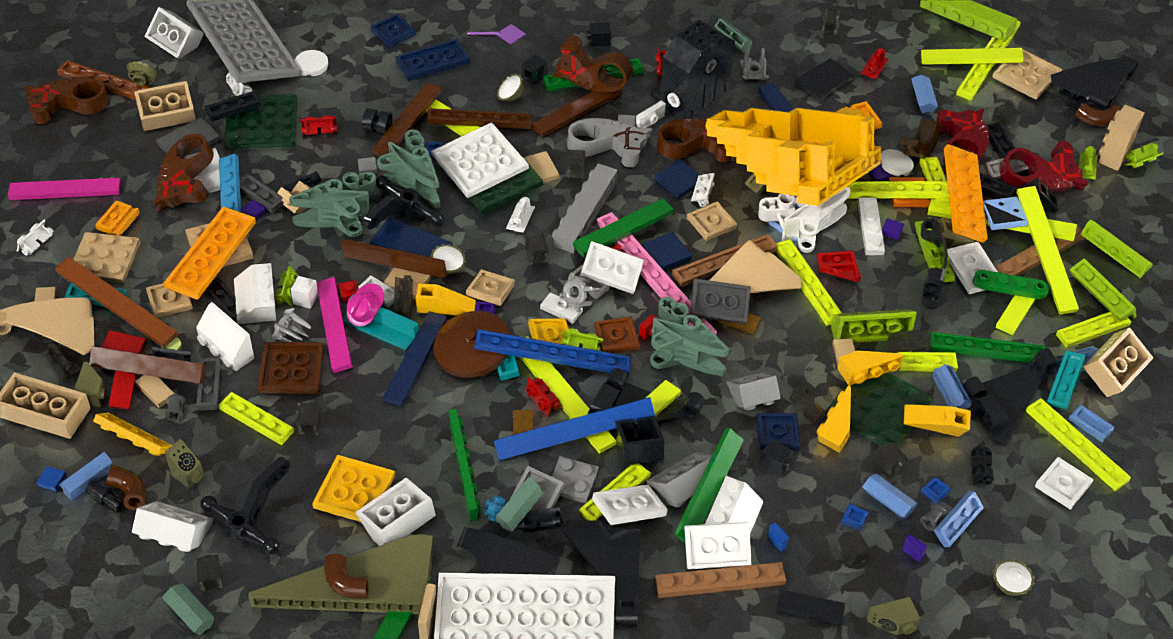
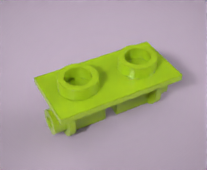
[1124,142,1163,168]
[1079,146,1098,180]
[274,266,298,306]
[561,329,603,351]

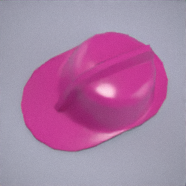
[347,283,384,326]

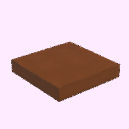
[594,316,640,353]

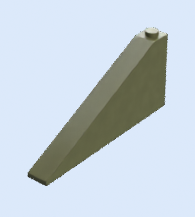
[248,534,434,614]

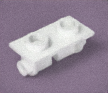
[226,72,253,96]
[691,173,715,208]
[506,197,535,233]
[17,220,53,256]

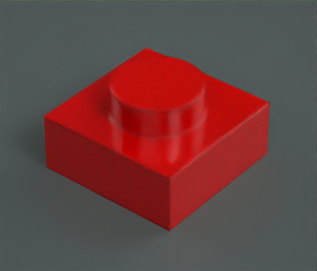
[337,280,358,302]
[639,314,657,341]

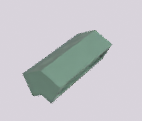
[714,18,752,53]
[495,477,543,532]
[162,583,214,635]

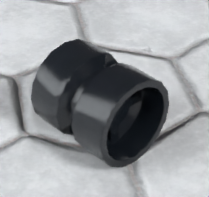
[362,108,393,134]

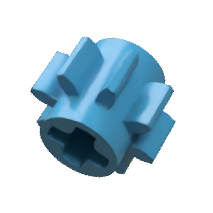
[484,495,506,522]

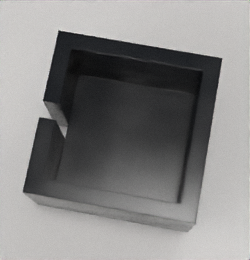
[615,416,664,465]

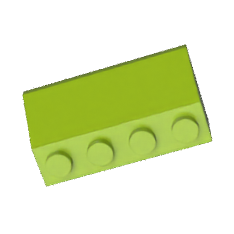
[831,309,917,343]

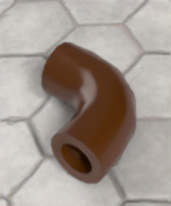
[1075,103,1122,127]
[105,465,147,511]
[324,554,369,599]

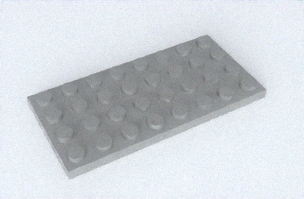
[187,0,301,83]

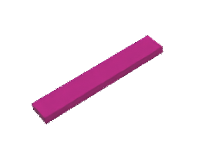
[8,178,121,200]
[317,277,353,373]

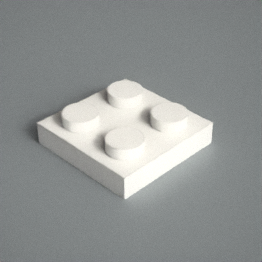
[1035,457,1094,510]

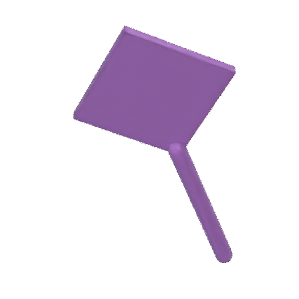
[467,24,526,44]

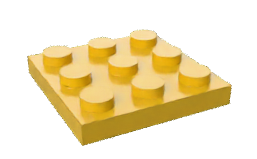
[312,455,395,522]

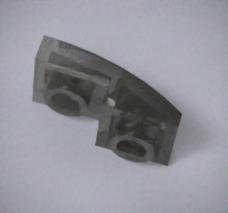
[887,330,932,353]

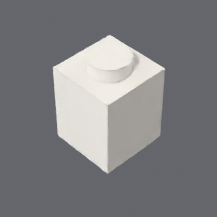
[291,276,318,309]

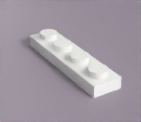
[857,197,885,255]

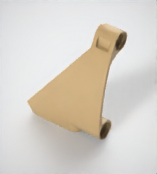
[709,240,802,293]
[0,298,94,355]

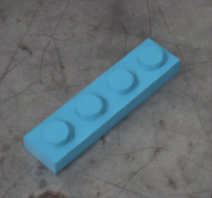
[219,154,241,212]

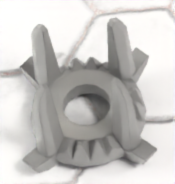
[740,48,769,80]
[559,272,600,312]
[272,308,311,342]

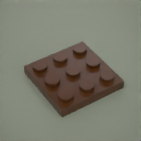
[257,342,324,394]

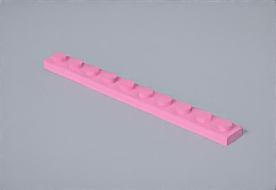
[597,212,717,335]

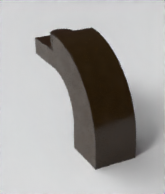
[900,118,943,158]

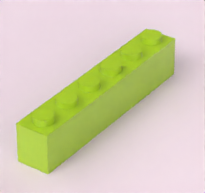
[920,0,1017,42]

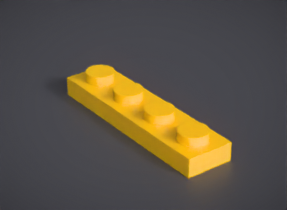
[94,413,172,456]

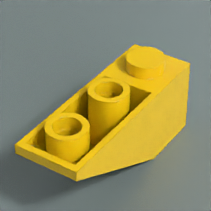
[416,283,476,315]
[837,351,903,386]
[817,386,851,453]
[904,405,971,437]

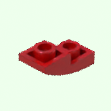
[109,371,136,410]

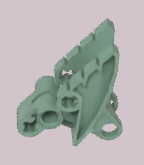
[377,130,441,208]
[289,172,377,237]
[650,297,729,376]

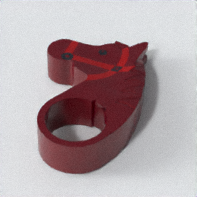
[936,109,989,166]
[999,141,1088,193]

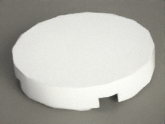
[295,50,328,76]
[881,149,914,176]

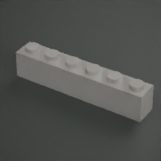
[552,164,618,254]

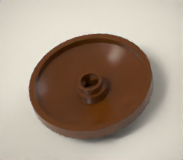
[434,311,510,378]

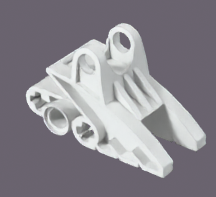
[758,187,850,253]

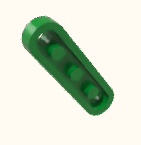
[973,270,1049,299]

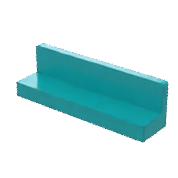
[343,295,419,350]

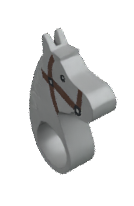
[567,118,652,167]

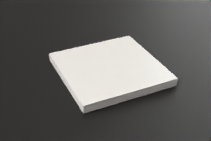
[431,122,529,198]

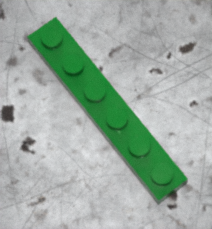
[449,409,481,522]

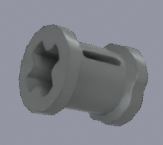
[165,394,185,421]
[920,504,948,531]

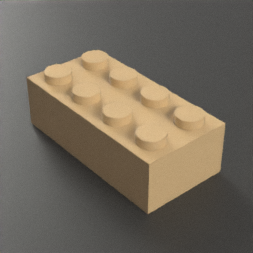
[0,372,91,439]

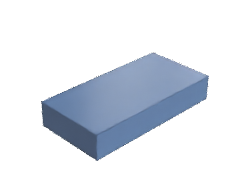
[1068,405,1115,442]

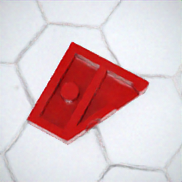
[816,251,861,282]

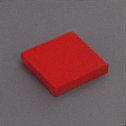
[101,330,147,354]

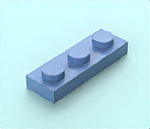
[934,491,984,547]

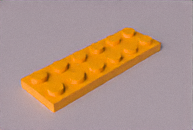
[944,144,988,243]
[164,207,256,300]

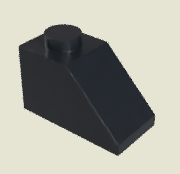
[1019,178,1059,212]

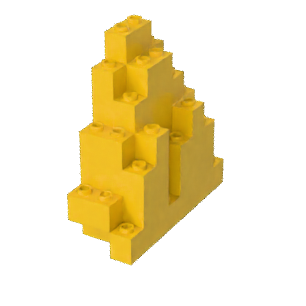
[706,108,881,206]

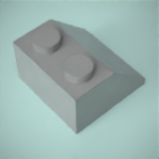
[726,372,781,410]

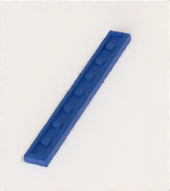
[474,329,631,376]
[493,397,656,460]

